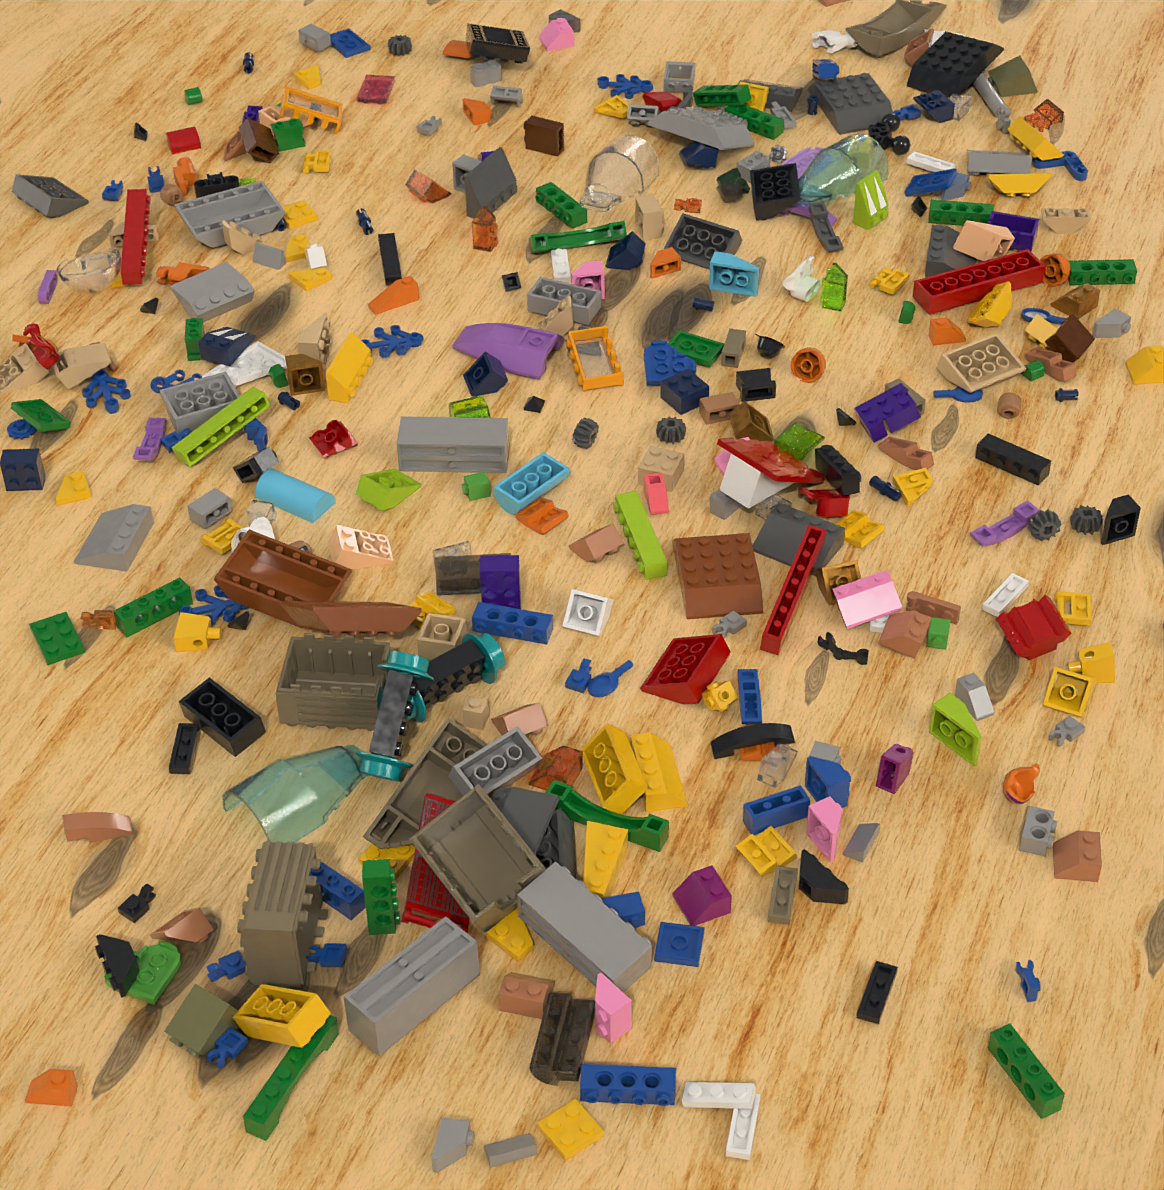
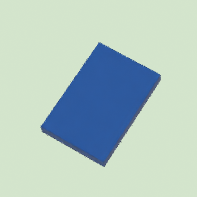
[330,28,371,58]
[904,168,958,196]

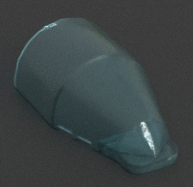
[798,133,888,206]
[223,745,369,844]

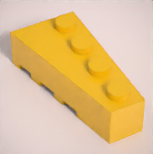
[583,821,628,898]

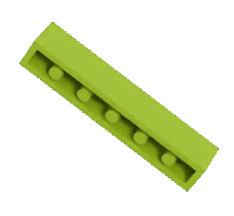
[171,387,271,467]
[613,491,667,580]

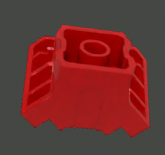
[996,595,1071,661]

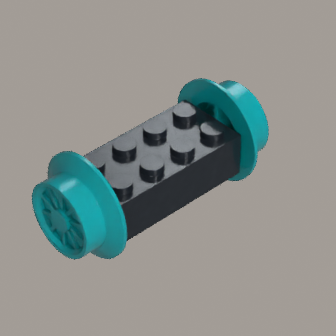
[383,633,505,723]
[356,651,434,782]

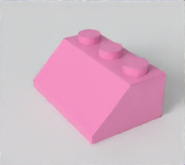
[832,570,903,629]

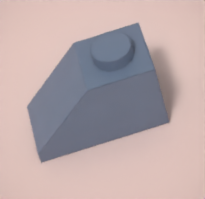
[941,173,971,201]

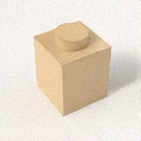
[462,696,489,730]

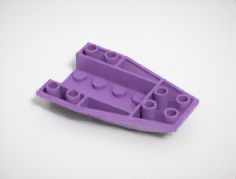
[452,323,565,379]

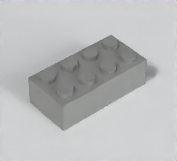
[527,277,601,325]
[448,726,542,798]

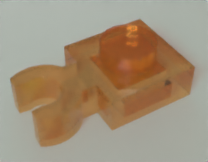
[1024,113,1050,132]
[674,198,702,213]
[81,610,117,630]

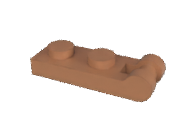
[906,591,961,625]

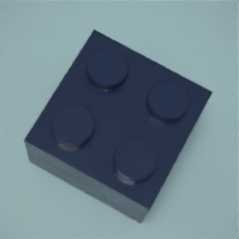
[660,369,709,415]
[0,448,45,491]

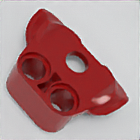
[23,323,60,370]
[798,486,850,517]

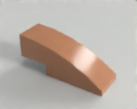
[1025,347,1076,382]
[878,437,934,470]
[62,812,132,843]

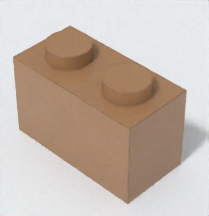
[699,392,740,425]

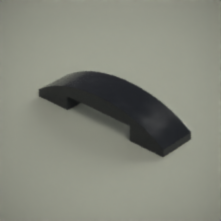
[711,723,795,759]

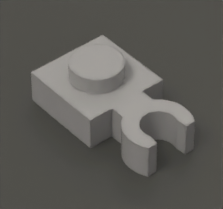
[996,105,1011,134]
[417,116,442,136]
[712,611,747,638]
[1049,716,1085,747]

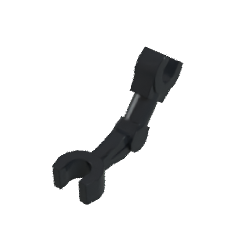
[817,632,869,665]

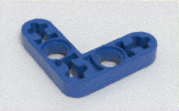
[1033,151,1088,181]

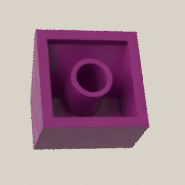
[672,865,732,926]

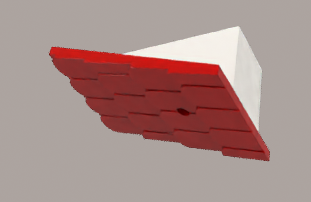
[717,438,825,508]

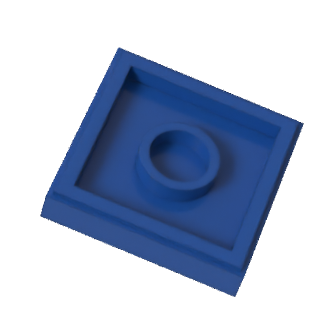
[654,922,705,967]

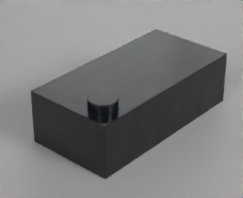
[178,677,266,757]

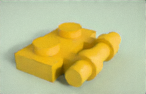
[302,150,332,174]
[869,267,910,295]

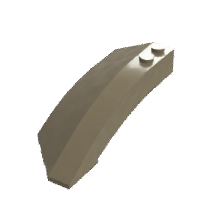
[845,0,947,56]
[363,717,487,849]

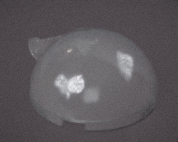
[56,247,121,294]

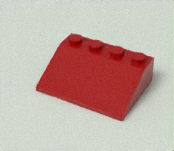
[640,634,731,704]

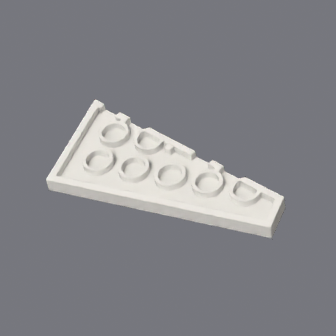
[196,341,286,386]

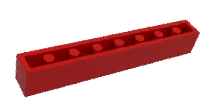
[121,189,151,285]
[760,524,827,655]

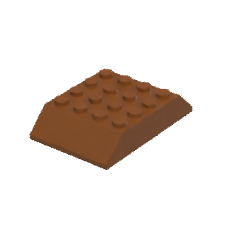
[214,529,352,628]
[672,533,763,619]
[280,601,422,635]

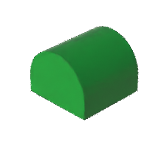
[184,87,203,105]
[898,300,916,324]
[1020,360,1045,381]
[269,363,288,388]

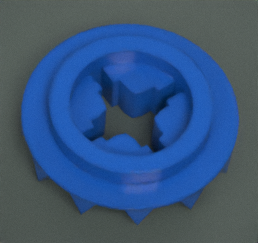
[7,419,36,440]

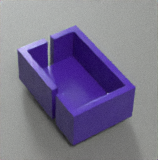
[987,211,1040,252]
[855,383,921,443]
[480,555,521,609]

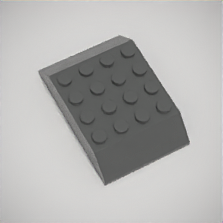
[808,73,893,135]

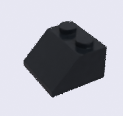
[1101,494,1141,545]

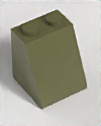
[988,55,1038,97]
[164,984,239,1058]

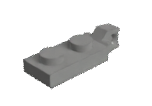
[770,101,797,129]

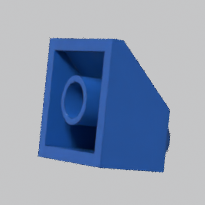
[805,757,851,808]

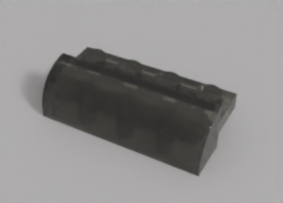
[435,553,511,595]
[529,993,595,1086]

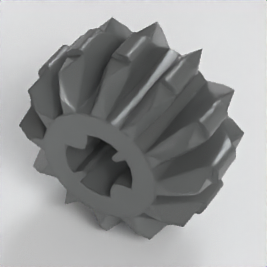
[388,35,412,56]
[656,416,686,444]
[572,417,599,449]
[1070,505,1103,535]
[1028,509,1062,541]

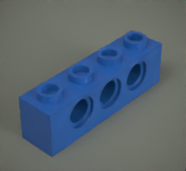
[812,59,839,78]
[472,602,553,645]
[309,862,366,920]
[580,1064,676,1106]

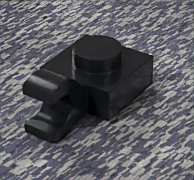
[118,884,156,923]

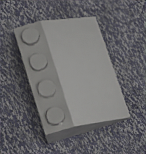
[967,150,1032,175]
[170,262,254,322]
[159,371,240,434]
[74,504,154,572]

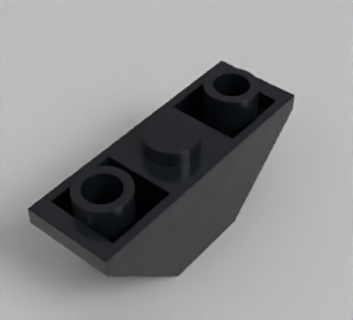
[799,849,849,904]
[95,934,140,998]

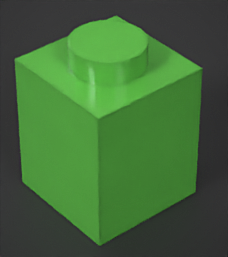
[462,471,491,501]
[927,617,951,650]

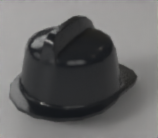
[755,334,785,358]

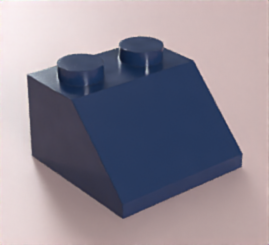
[605,231,646,270]
[463,352,508,397]

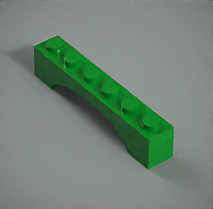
[529,221,627,254]
[545,780,669,852]
[243,1015,339,1141]

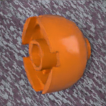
[1040,253,1071,287]
[791,347,826,383]

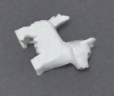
[812,30,858,53]

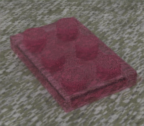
[357,75,395,104]

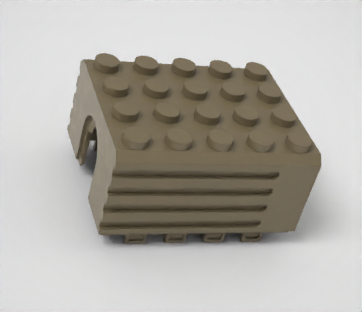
[275,633,391,731]
[409,783,546,933]
[237,840,328,988]

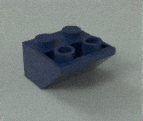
[913,90,955,123]
[679,141,719,169]

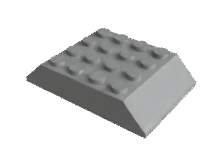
[647,106,754,150]
[174,181,285,248]

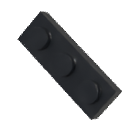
[169,723,200,774]
[857,961,898,1025]

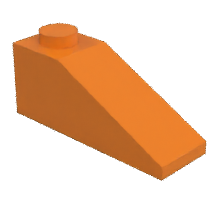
[368,276,419,315]

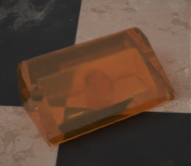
[1034,99,1064,125]

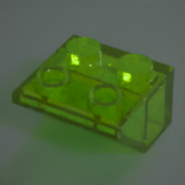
[820,262,848,311]
[449,395,491,418]
[774,423,825,459]

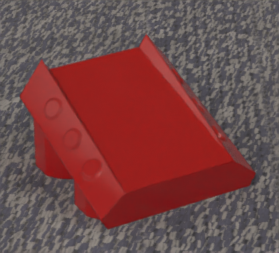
[642,91,682,113]
[309,420,358,458]

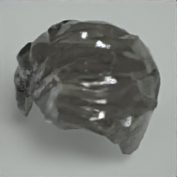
[717,179,745,203]

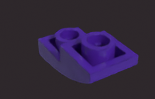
[242,106,263,123]

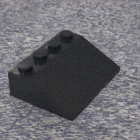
[750,163,801,221]

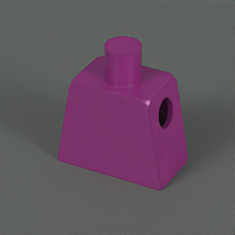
[876,744,914,794]

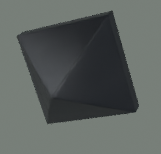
[134,123,148,141]
[911,196,927,217]
[502,272,521,292]
[140,297,159,314]
[524,396,545,413]
[836,408,857,426]
[227,611,250,630]

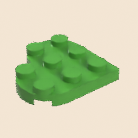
[104,941,182,1005]

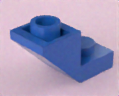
[244,418,268,451]

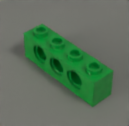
[693,84,752,107]
[725,104,784,140]
[535,182,587,229]
[928,199,994,226]
[1068,259,1137,285]
[114,577,193,638]
[362,859,400,935]
[988,1023,1065,1119]

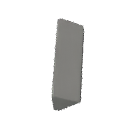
[253,243,286,270]
[843,823,880,862]
[484,1133,537,1168]

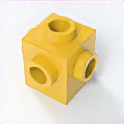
[701,680,738,712]

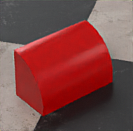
[166,126,201,154]

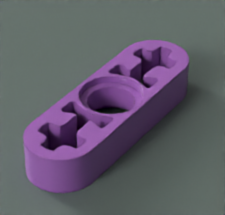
[38,270,58,304]

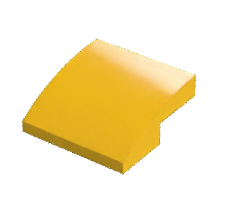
[836,510,885,548]
[407,591,456,628]
[736,826,798,876]

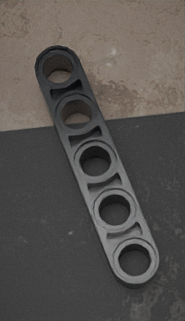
[378,233,402,285]

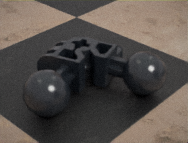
[868,113,911,155]

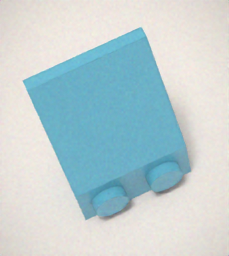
[709,251,759,297]

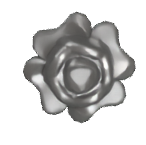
[769,144,788,163]

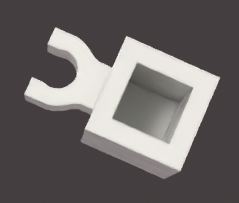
[304,243,327,269]

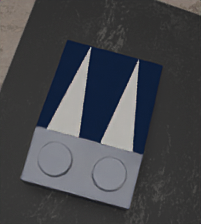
[198,327,256,366]

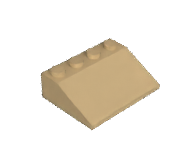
[937,333,1026,393]

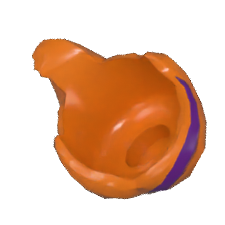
[1003,764,1040,804]

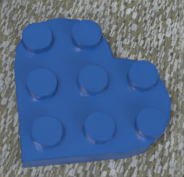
[643,340,696,386]

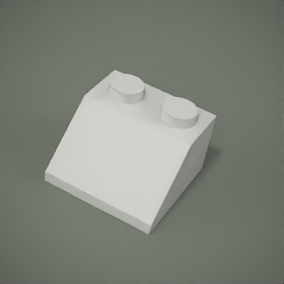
[562,589,614,636]

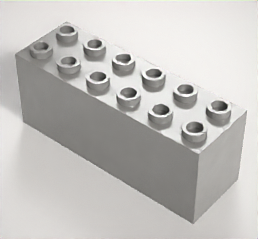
[397,416,509,473]
[517,862,652,992]
[344,916,480,1056]

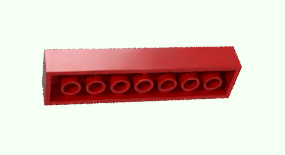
[913,249,1045,315]

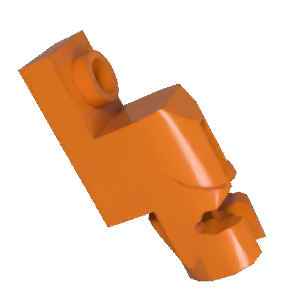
[173,157,197,196]
[156,262,209,285]

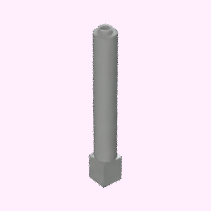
[972,72,1008,117]

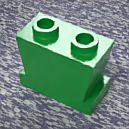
[270,118,305,152]
[185,318,205,361]

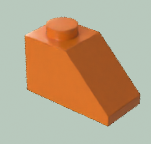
[462,98,492,126]
[650,247,681,278]
[929,317,966,346]
[25,1069,78,1107]

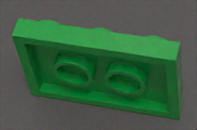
[668,330,724,367]
[11,399,71,432]
[29,612,85,665]

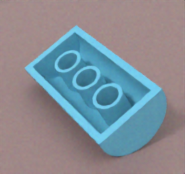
[493,452,570,514]
[255,468,335,523]

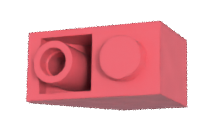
[643,472,669,515]

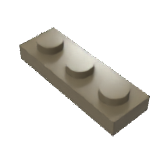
[768,866,798,925]

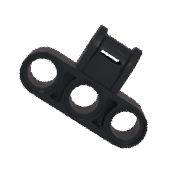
[194,172,240,198]

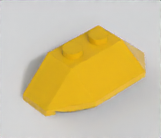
[986,173,1051,196]
[966,281,1012,328]

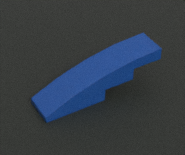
[737,669,762,724]

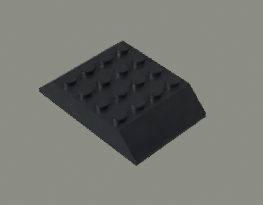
[466,23,530,64]
[907,32,1004,100]

